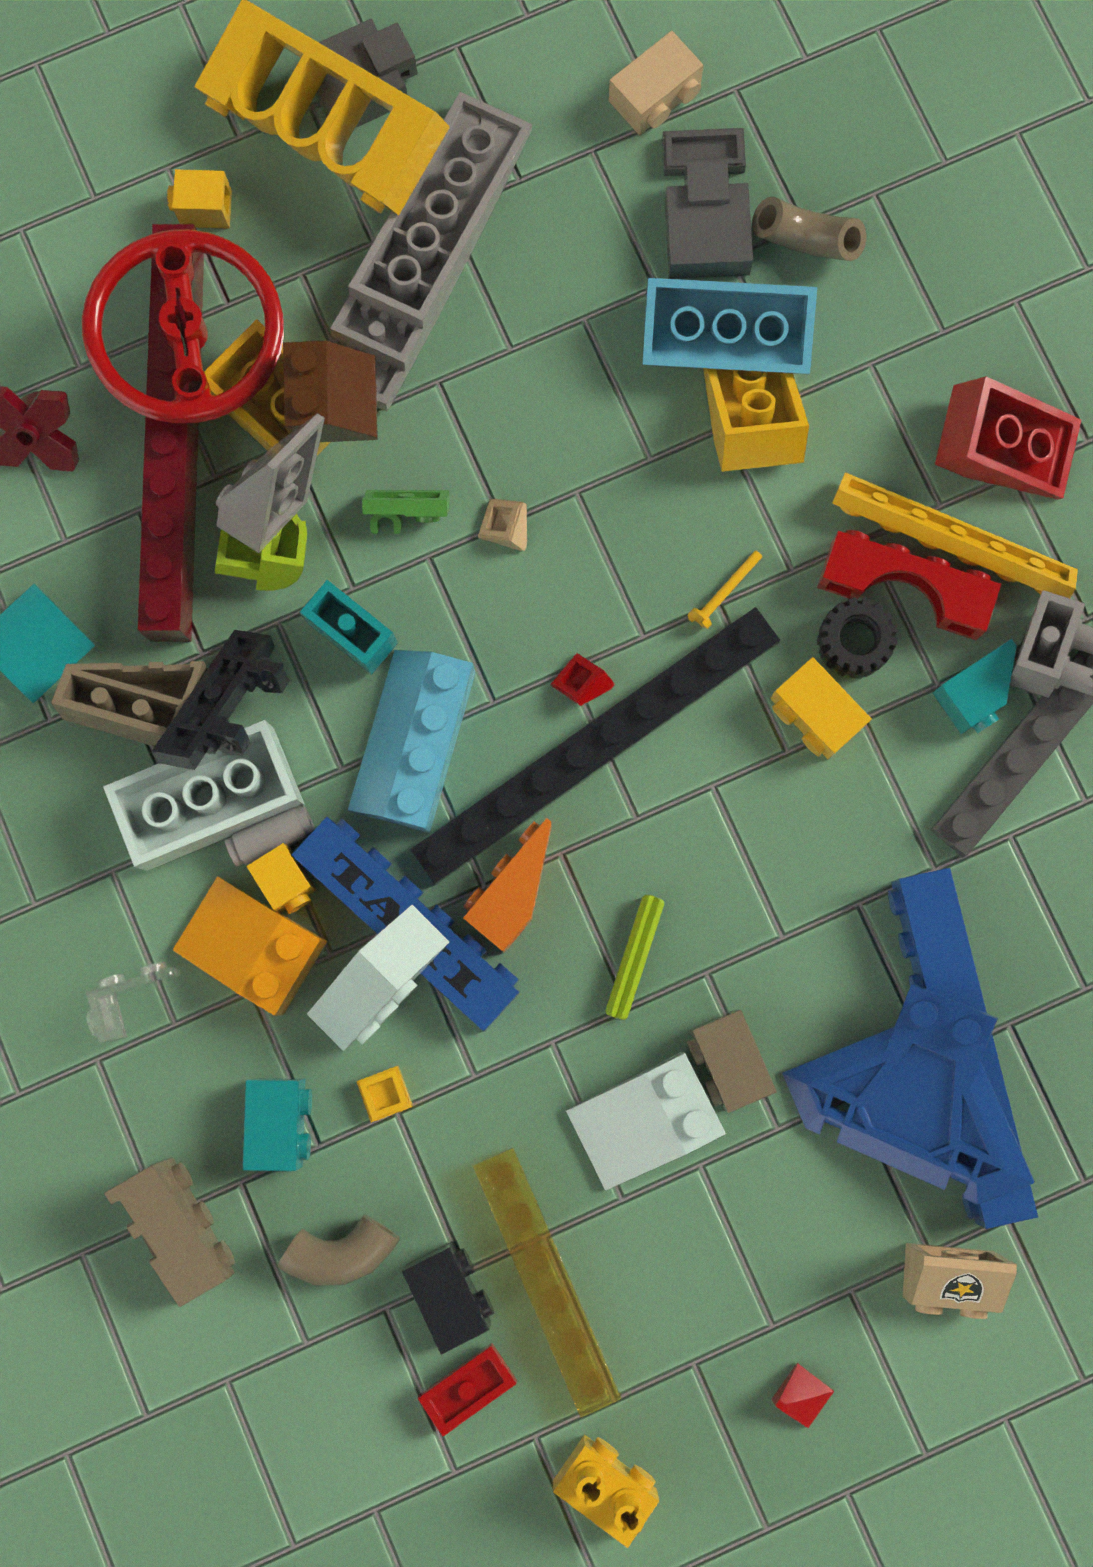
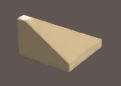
[478,498,527,551]

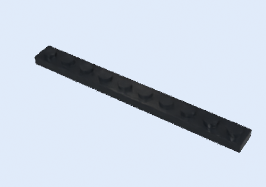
[410,607,781,885]

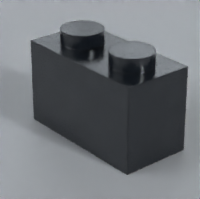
[402,1241,495,1355]

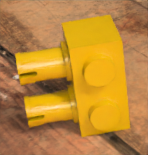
[553,1434,659,1548]

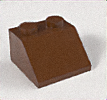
[283,341,378,442]

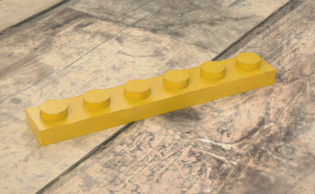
[832,472,1078,599]

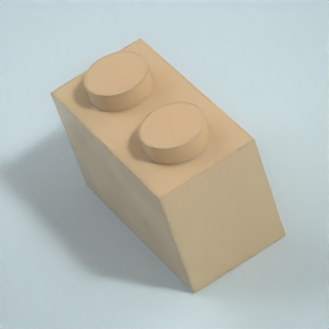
[609,30,704,136]

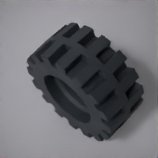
[817,598,898,678]

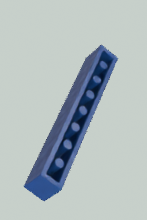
[888,868,1038,1229]

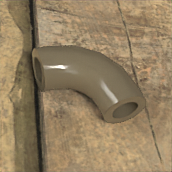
[752,196,867,261]
[277,1215,400,1286]

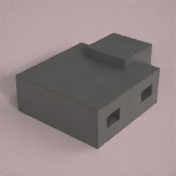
[300,18,418,128]
[664,160,753,279]

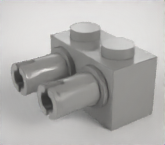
[1010,590,1093,698]

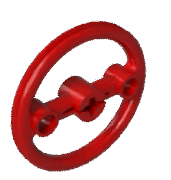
[82,230,284,424]

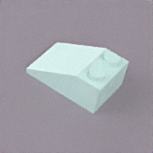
[566,1052,726,1190]

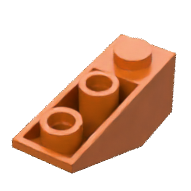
[463,818,552,953]

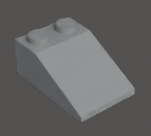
[216,413,325,553]

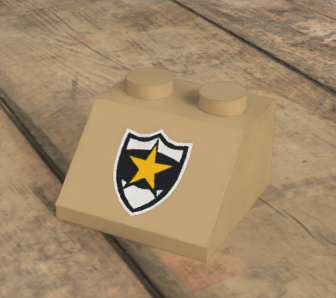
[903,1243,1017,1319]

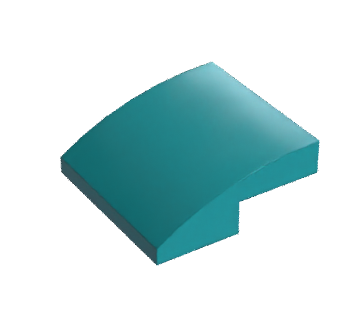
[0,583,95,703]

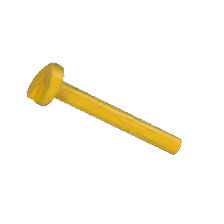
[688,550,762,629]

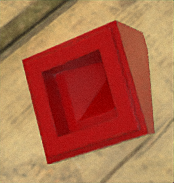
[550,653,615,706]
[771,1363,834,1428]

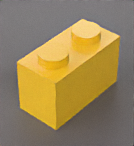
[770,657,872,760]

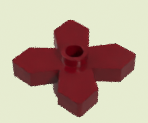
[0,386,79,472]

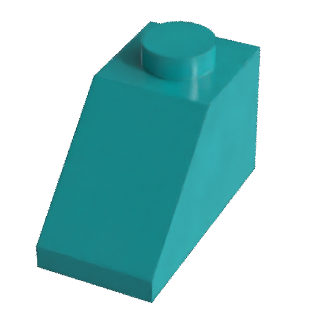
[932,639,1017,734]

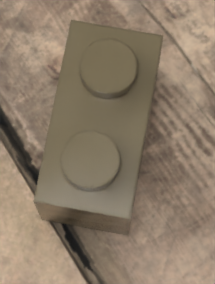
[686,1010,777,1113]

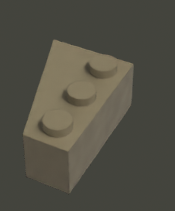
[104,1157,235,1307]

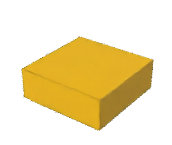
[356,1065,413,1123]

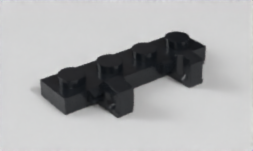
[152,630,290,770]

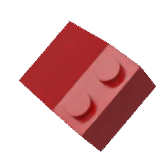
[935,376,1082,500]

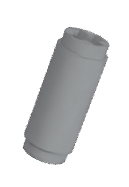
[225,805,315,867]

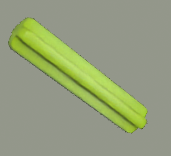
[605,895,664,1020]

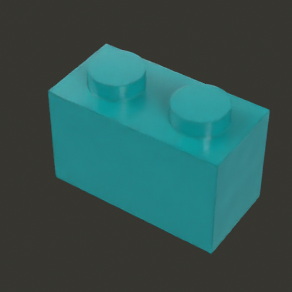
[300,580,398,675]
[243,1078,312,1171]

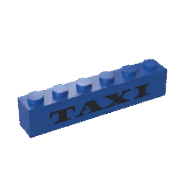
[292,817,520,1032]

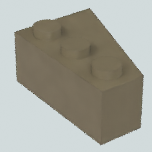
[51,661,207,746]

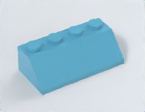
[642,278,817,374]
[348,650,476,833]

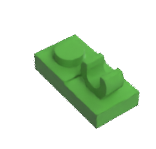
[362,490,450,534]

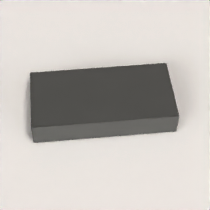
[662,128,746,176]

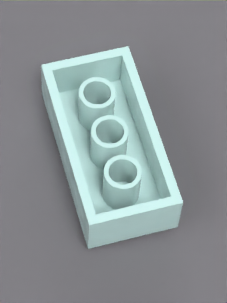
[103,720,305,871]

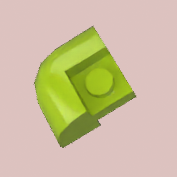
[215,513,307,591]

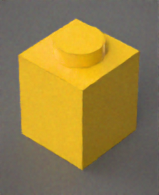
[167,169,232,229]
[246,843,317,914]

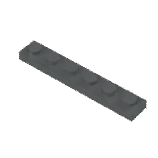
[930,650,1093,858]

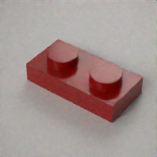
[417,1343,517,1437]

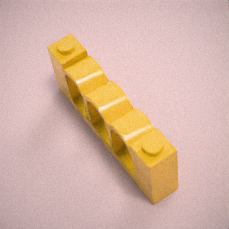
[194,0,450,216]

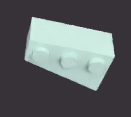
[307,905,449,1051]

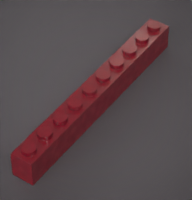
[137,224,204,642]

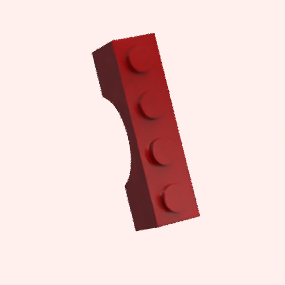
[817,530,1001,640]

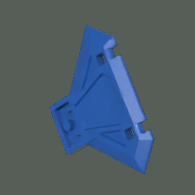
[782,984,1035,1205]

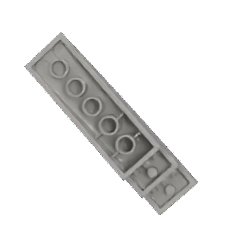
[329,92,532,412]

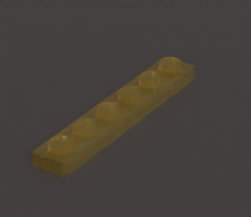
[473,1147,622,1418]

